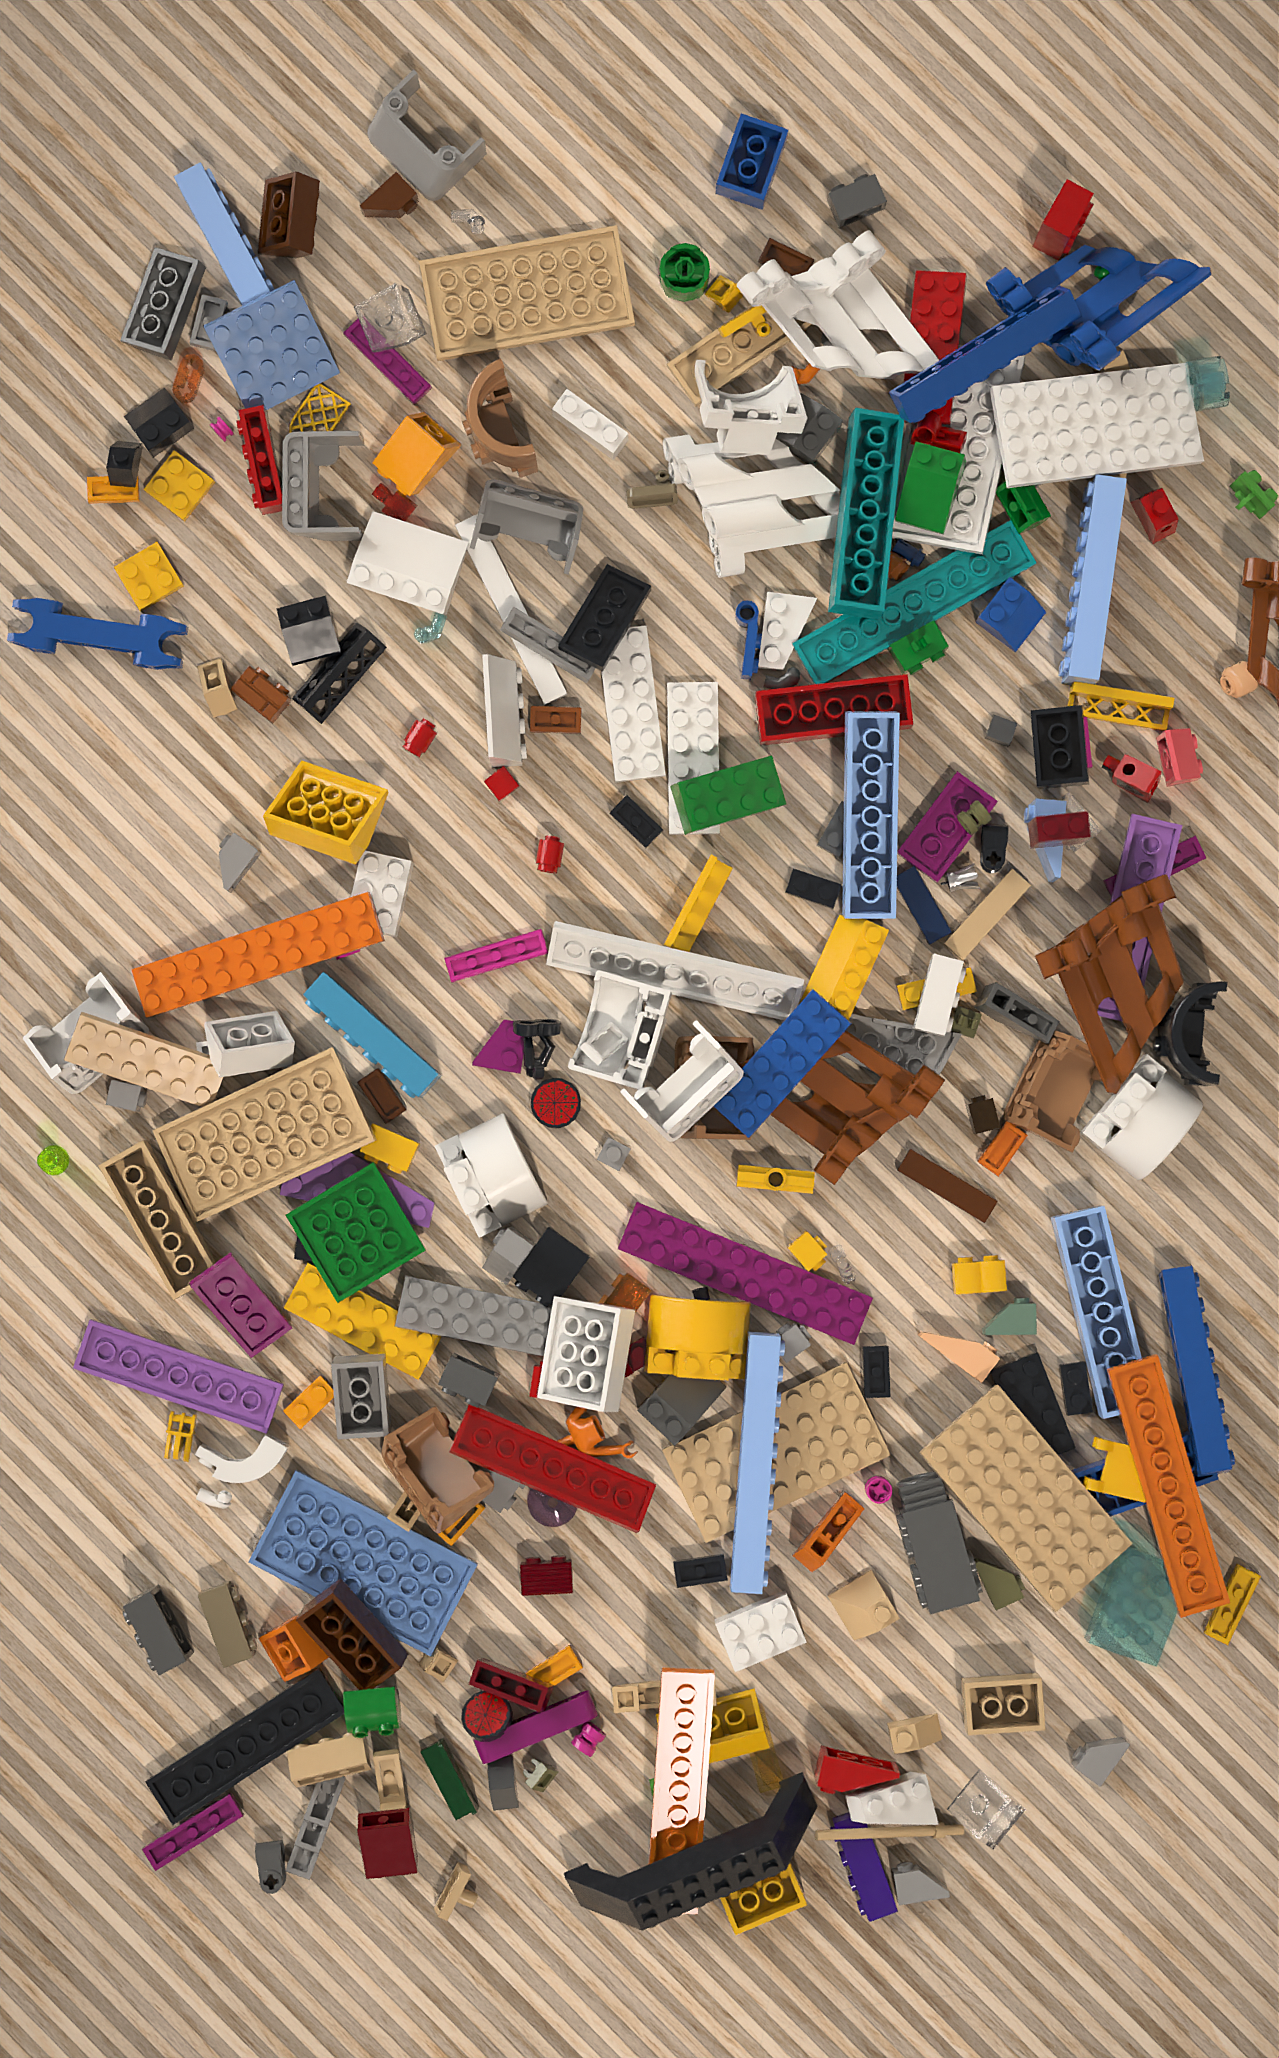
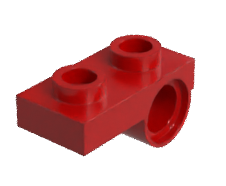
[911,412,967,453]

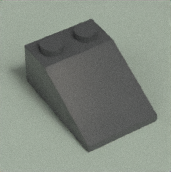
[776,393,843,465]
[637,1374,727,1446]

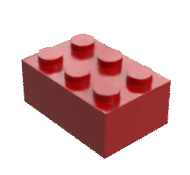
[1032,179,1094,261]

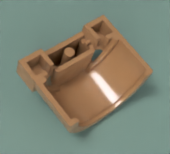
[462,359,538,478]

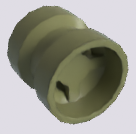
[956,800,992,836]

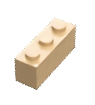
[286,1733,372,1788]

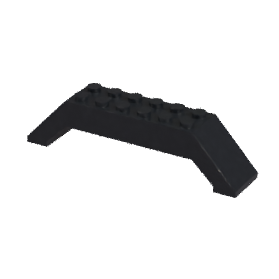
[564,1772,818,1931]

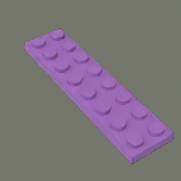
[1097,814,1183,1021]
[73,1319,284,1434]

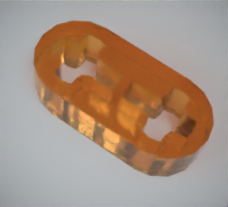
[172,354,205,403]

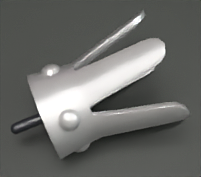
[941,863,980,892]

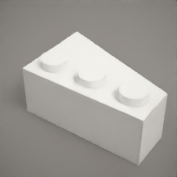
[845,1772,938,1825]

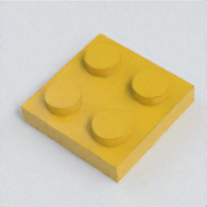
[143,450,215,522]
[114,542,184,612]

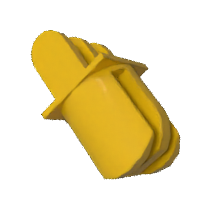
[164,1411,197,1462]

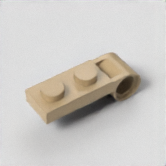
[373,1749,408,1811]

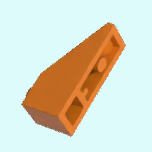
[792,1492,865,1572]

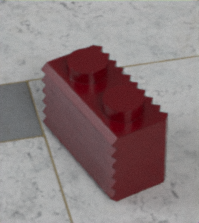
[520,1555,573,1596]

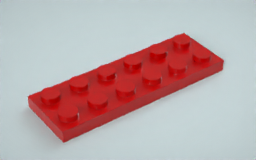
[903,270,967,425]

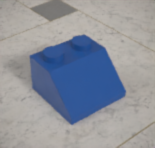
[975,577,1046,653]

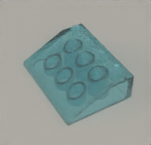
[1084,1546,1177,1667]

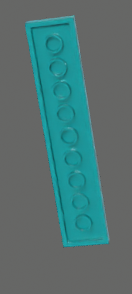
[792,520,1037,684]

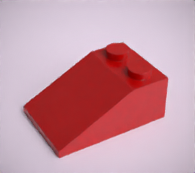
[814,1745,900,1794]

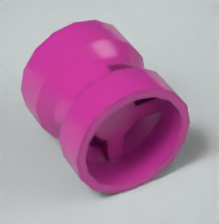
[865,1475,892,1504]
[571,1721,606,1757]

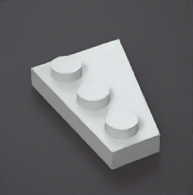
[758,592,817,671]

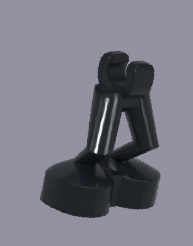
[513,1019,561,1080]

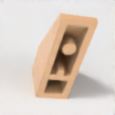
[918,1331,1000,1383]

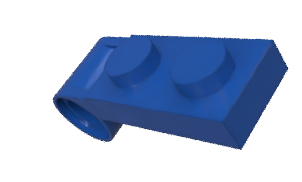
[735,600,762,680]

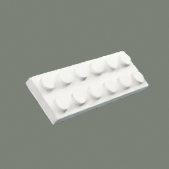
[601,625,666,783]
[667,682,720,835]

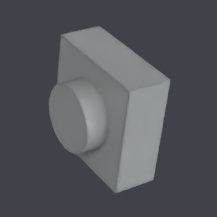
[597,1137,631,1171]

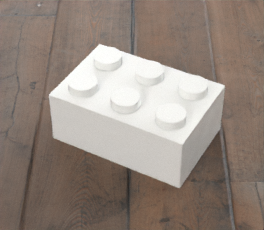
[351,851,414,938]
[715,1590,807,1672]

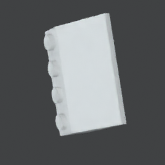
[347,511,469,615]
[483,654,527,768]
[537,1296,635,1412]

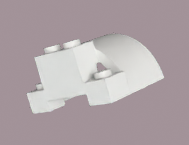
[695,360,807,455]
[568,970,672,1090]
[1080,1054,1203,1180]
[435,1113,548,1238]

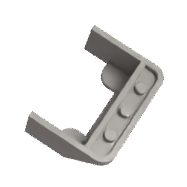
[367,70,487,201]
[282,431,364,541]
[470,480,584,575]

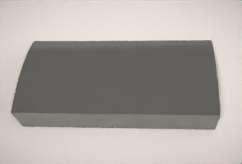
[120,247,206,361]

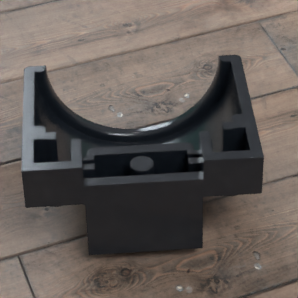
[1153,981,1227,1087]

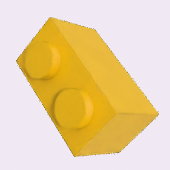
[360,1123,420,1174]

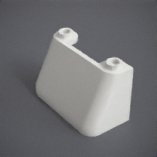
[23,972,149,1094]

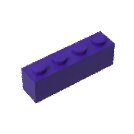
[830,1812,898,1922]

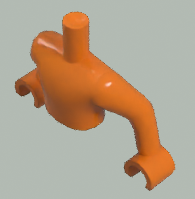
[557,1406,638,1458]

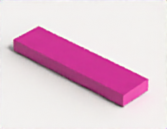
[444,929,548,983]

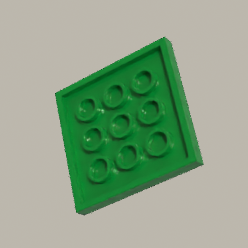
[285,1162,426,1303]

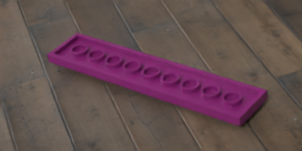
[618,1202,873,1345]

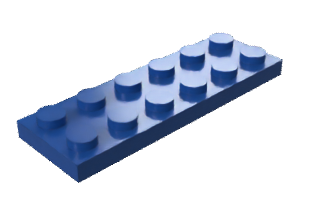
[714,989,852,1138]

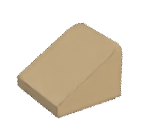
[419,1645,458,1682]

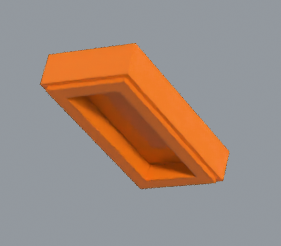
[977,1121,1028,1177]

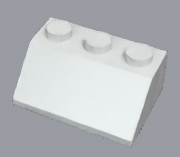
[204,1011,295,1077]

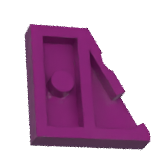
[472,1019,524,1074]

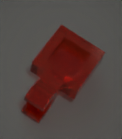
[372,483,418,522]

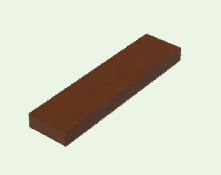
[897,1149,998,1223]

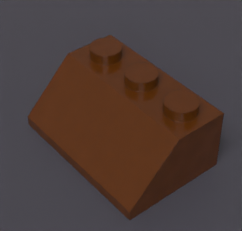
[257,171,320,258]

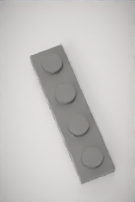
[500,607,596,683]

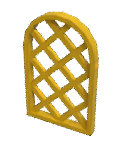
[289,383,351,433]

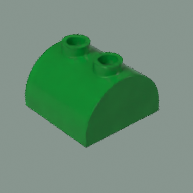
[343,1687,401,1738]

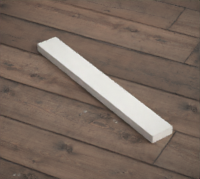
[455,514,567,706]

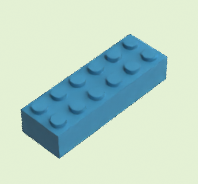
[303,972,442,1098]

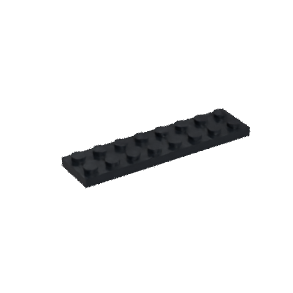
[145,1667,344,1825]

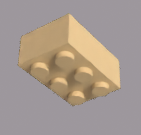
[961,1673,1046,1735]

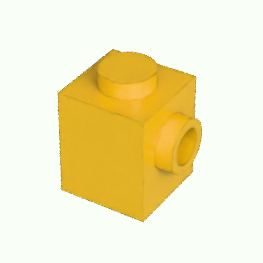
[787,1231,828,1271]

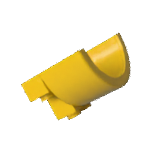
[644,1295,751,1381]

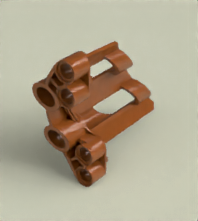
[1035,873,1184,1094]

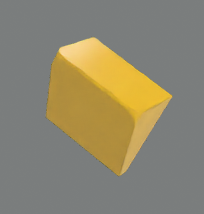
[705,275,743,313]

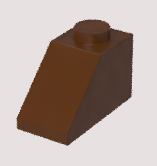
[360,172,419,218]

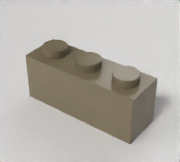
[198,1581,258,1668]

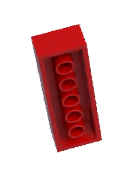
[755,674,914,746]

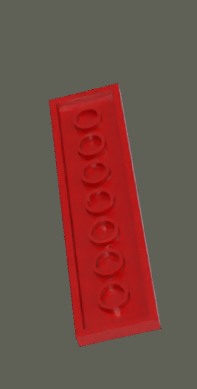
[449,1404,656,1533]

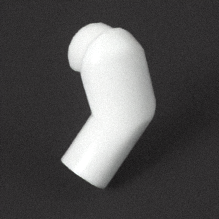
[196,1488,232,1509]

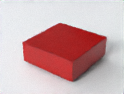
[484,766,519,802]

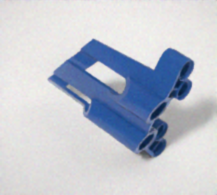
[986,245,1212,371]

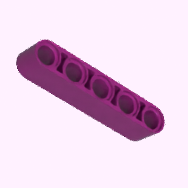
[473,1690,599,1764]

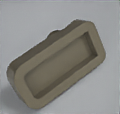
[626,470,678,509]

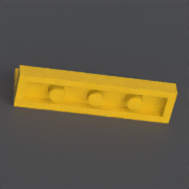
[1067,681,1175,731]
[664,854,733,952]

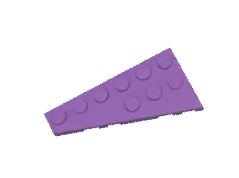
[280,1152,435,1228]

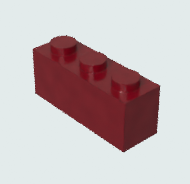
[468,1658,554,1712]

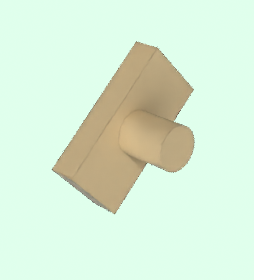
[434,1862,478,1921]

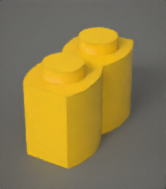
[952,1255,1007,1294]

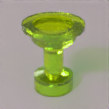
[37,1145,69,1175]

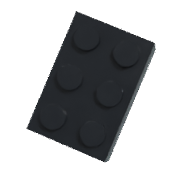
[1031,705,1089,789]

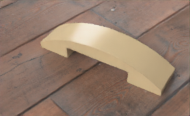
[612,1679,717,1713]

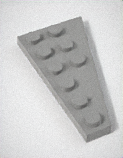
[841,1014,962,1076]

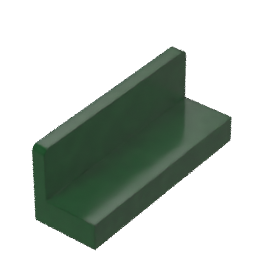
[420,1738,479,1820]

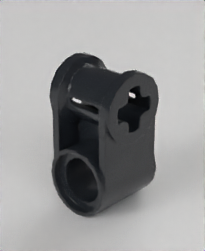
[980,824,1009,874]

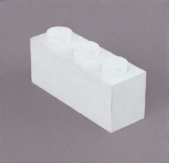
[552,389,628,460]
[913,954,966,1037]

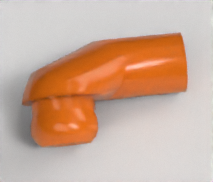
[791,363,820,384]

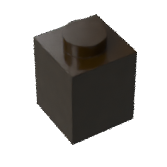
[966,1095,1001,1134]

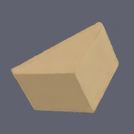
[387,1491,420,1532]

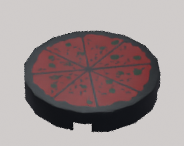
[531,1078,581,1128]
[461,1691,513,1742]

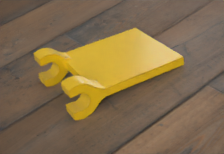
[1083,1436,1146,1503]

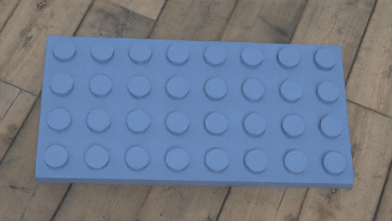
[249,1469,478,1657]

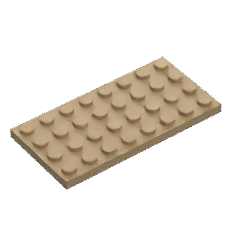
[419,225,635,361]
[152,1047,377,1224]
[662,1362,890,1543]
[919,1385,1133,1612]

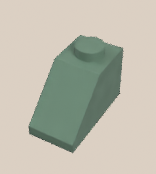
[982,1298,1037,1335]

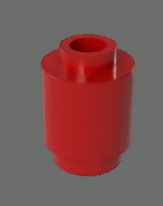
[402,718,437,758]
[536,835,564,874]

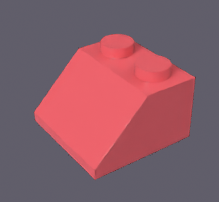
[1156,728,1203,787]

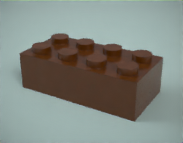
[296,1578,409,1690]

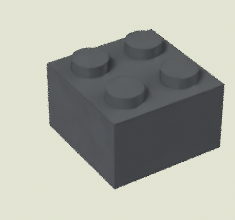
[438,1353,500,1408]

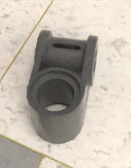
[255,1840,286,1894]

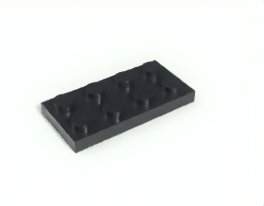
[558,564,652,672]
[990,1352,1076,1455]

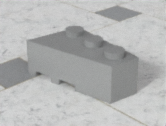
[482,1226,536,1285]

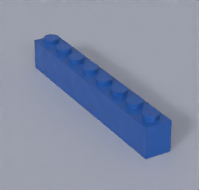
[889,286,1082,423]
[1159,1266,1235,1477]

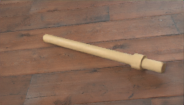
[815,1822,964,1841]

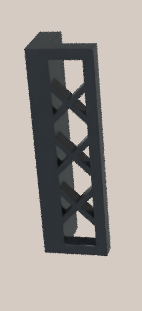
[292,622,387,724]

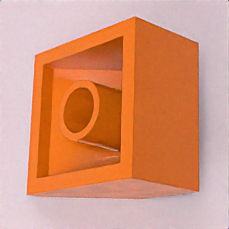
[258,1614,329,1682]

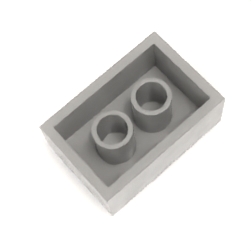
[331,1353,392,1440]

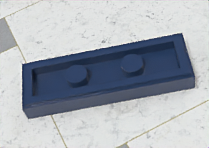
[897,866,952,945]

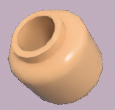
[1220,661,1258,698]

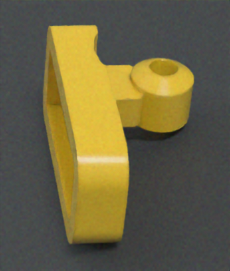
[718,305,771,338]

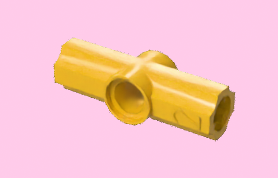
[736,1164,815,1194]

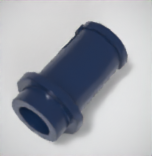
[892,539,926,567]

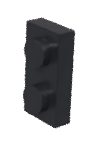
[609,795,663,849]
[785,868,842,909]
[862,1345,891,1398]
[1059,1361,1093,1416]
[673,1554,728,1588]

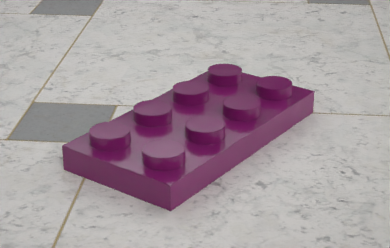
[897,771,998,883]
[189,1252,293,1358]

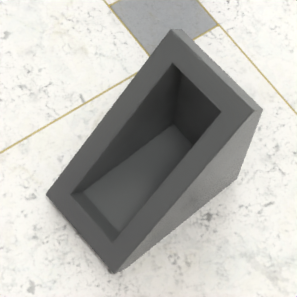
[488,1755,519,1811]

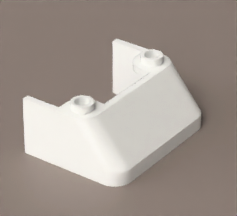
[620,1020,744,1142]

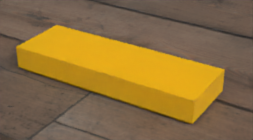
[1203,1564,1261,1645]

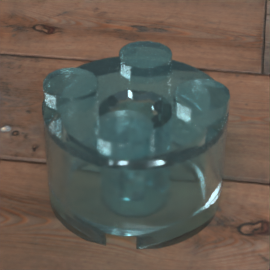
[1186,356,1230,412]

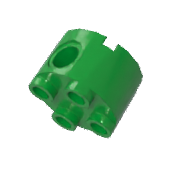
[659,243,710,302]

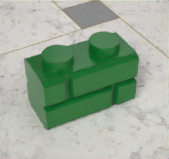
[996,481,1051,534]

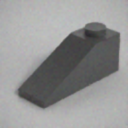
[974,982,1060,1044]

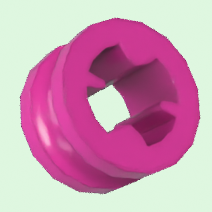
[210,417,234,442]

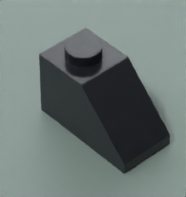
[106,441,143,487]

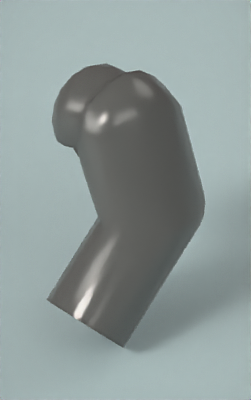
[764,667,800,689]

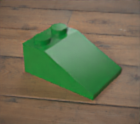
[895,442,966,535]

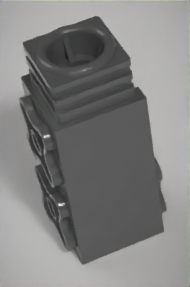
[896,1472,983,1614]

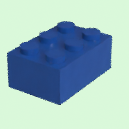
[715,113,789,210]

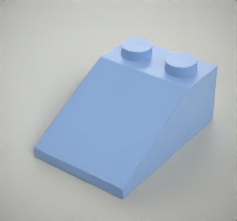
[1024,798,1067,882]

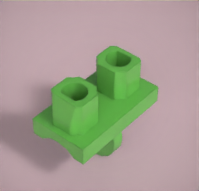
[1230,470,1278,520]

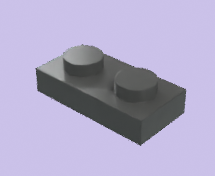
[817,801,844,858]

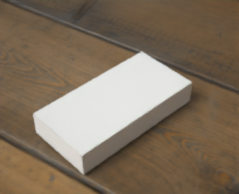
[580,1021,628,1065]

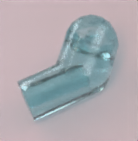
[414,612,447,644]

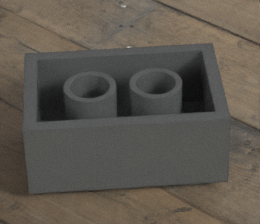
[122,1584,194,1676]

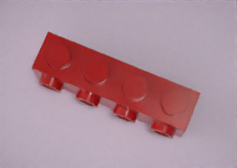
[236,405,282,515]

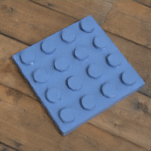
[203,280,340,410]

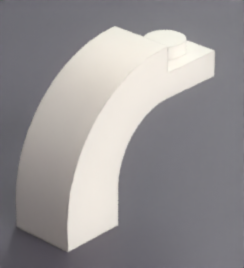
[195,1433,290,1483]

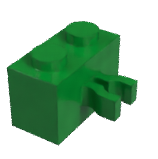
[888,620,949,675]

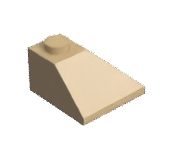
[828,1570,900,1641]

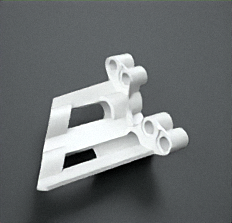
[737,230,939,379]
[663,435,840,578]

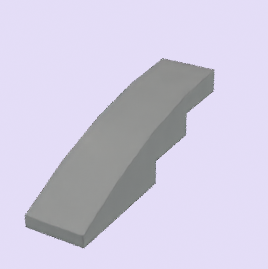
[285,1777,346,1880]

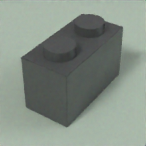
[827,174,887,228]

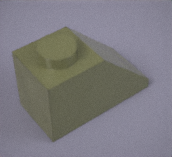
[974,1558,1025,1611]

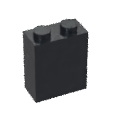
[513,1227,590,1307]

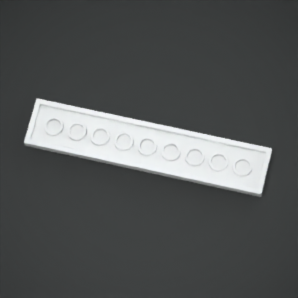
[546,921,804,1021]

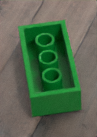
[670,755,786,835]

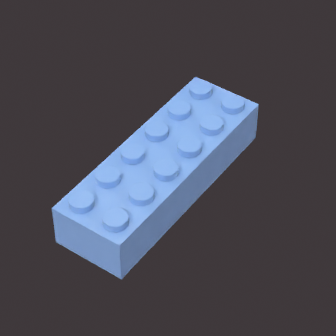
[174,162,275,306]

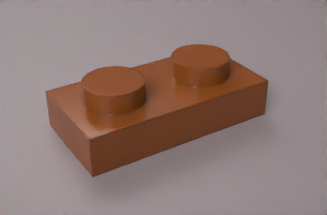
[530,706,582,734]

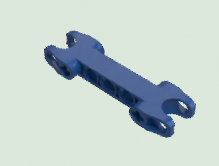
[7,598,189,670]

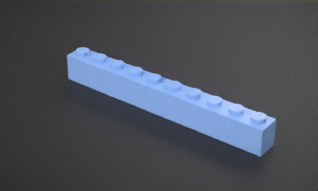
[730,1332,785,1594]

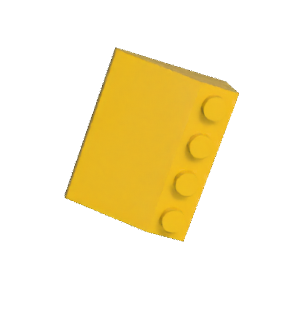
[263,760,389,865]

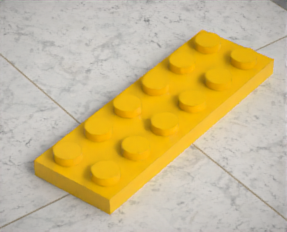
[284,1262,442,1380]

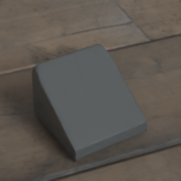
[985,715,1017,747]

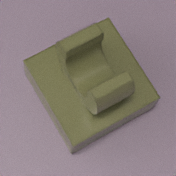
[951,1006,982,1039]
[523,1759,558,1792]

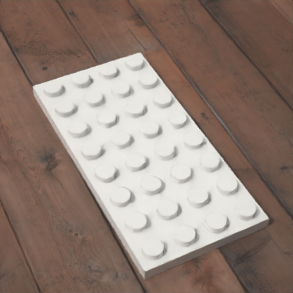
[892,345,1025,555]
[990,363,1204,488]

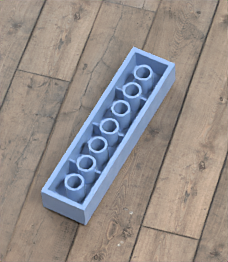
[1058,474,1127,685]
[842,711,900,919]
[1050,1205,1142,1419]

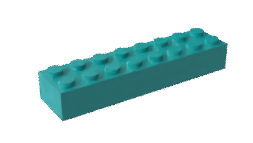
[828,408,904,619]

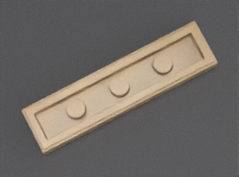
[944,869,1031,961]

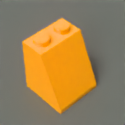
[372,412,461,496]

